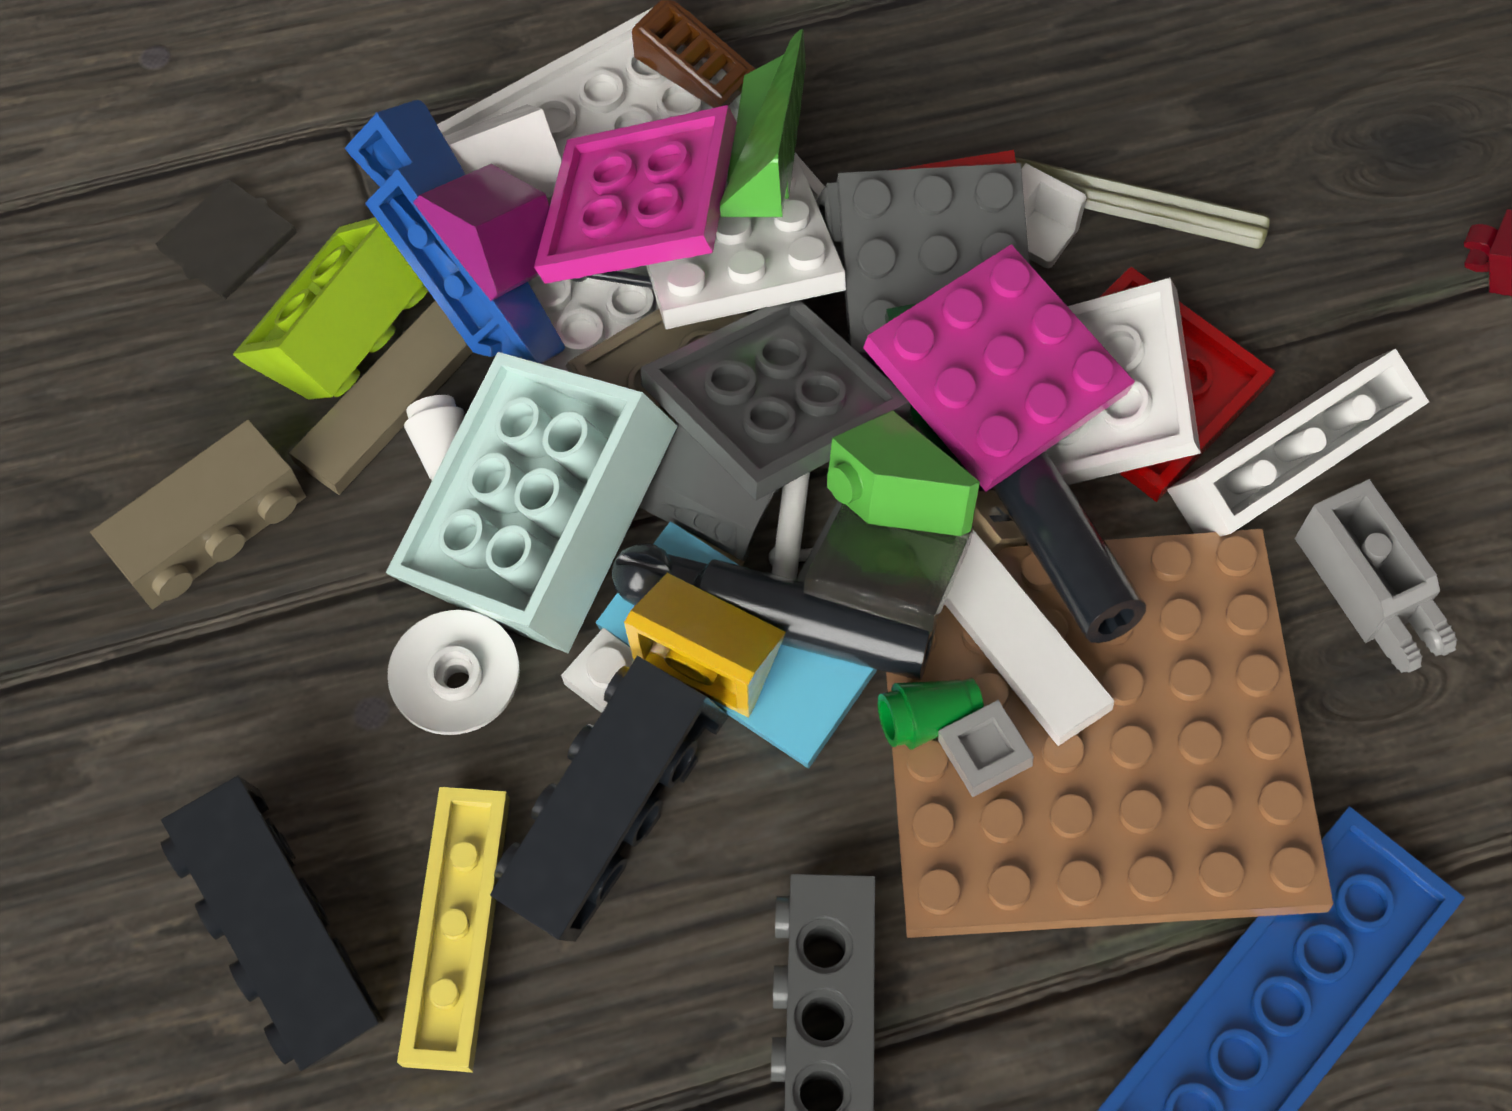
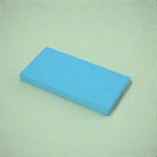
[596,521,877,769]

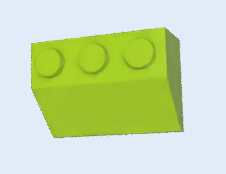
[233,217,428,400]

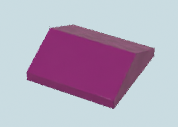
[413,164,549,301]

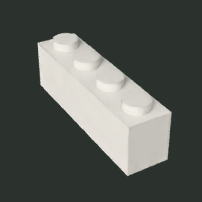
[1167,348,1429,537]

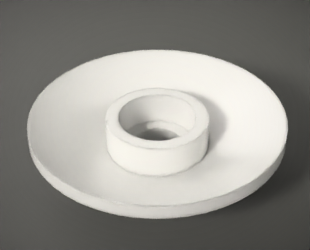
[388,610,520,735]

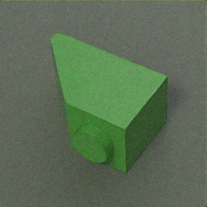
[827,410,980,536]

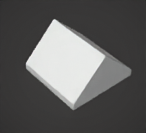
[444,104,562,205]

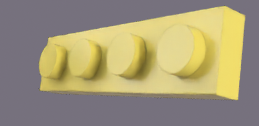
[397,787,510,1072]

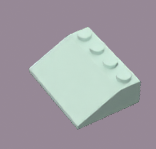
[386,352,678,653]

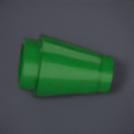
[878,678,984,750]

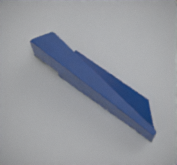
[345,100,565,364]

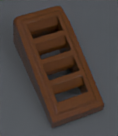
[632,0,755,108]

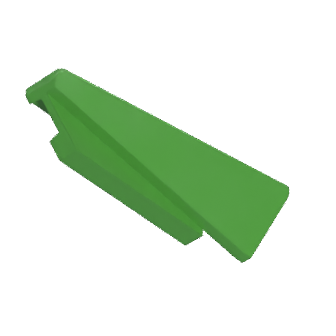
[720,29,806,217]

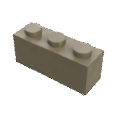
[90,420,306,610]

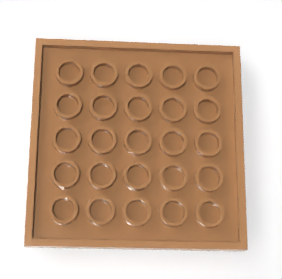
[877,529,1333,938]

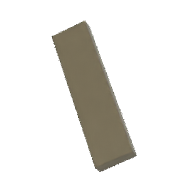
[289,301,473,495]

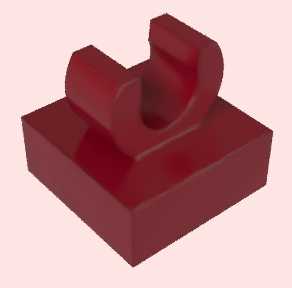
[1464,209,1512,296]

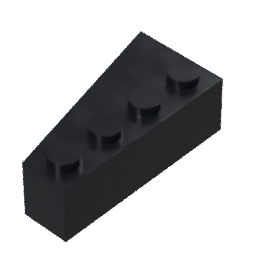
[490,655,729,942]
[161,776,384,1071]

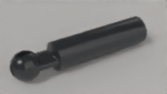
[993,451,1146,643]
[612,543,937,681]

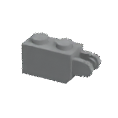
[1294,479,1457,673]

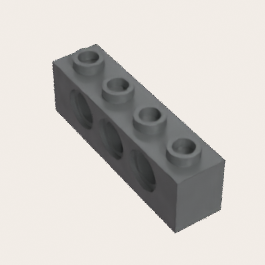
[771,874,875,1111]

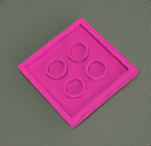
[534,105,737,284]
[863,244,1135,492]

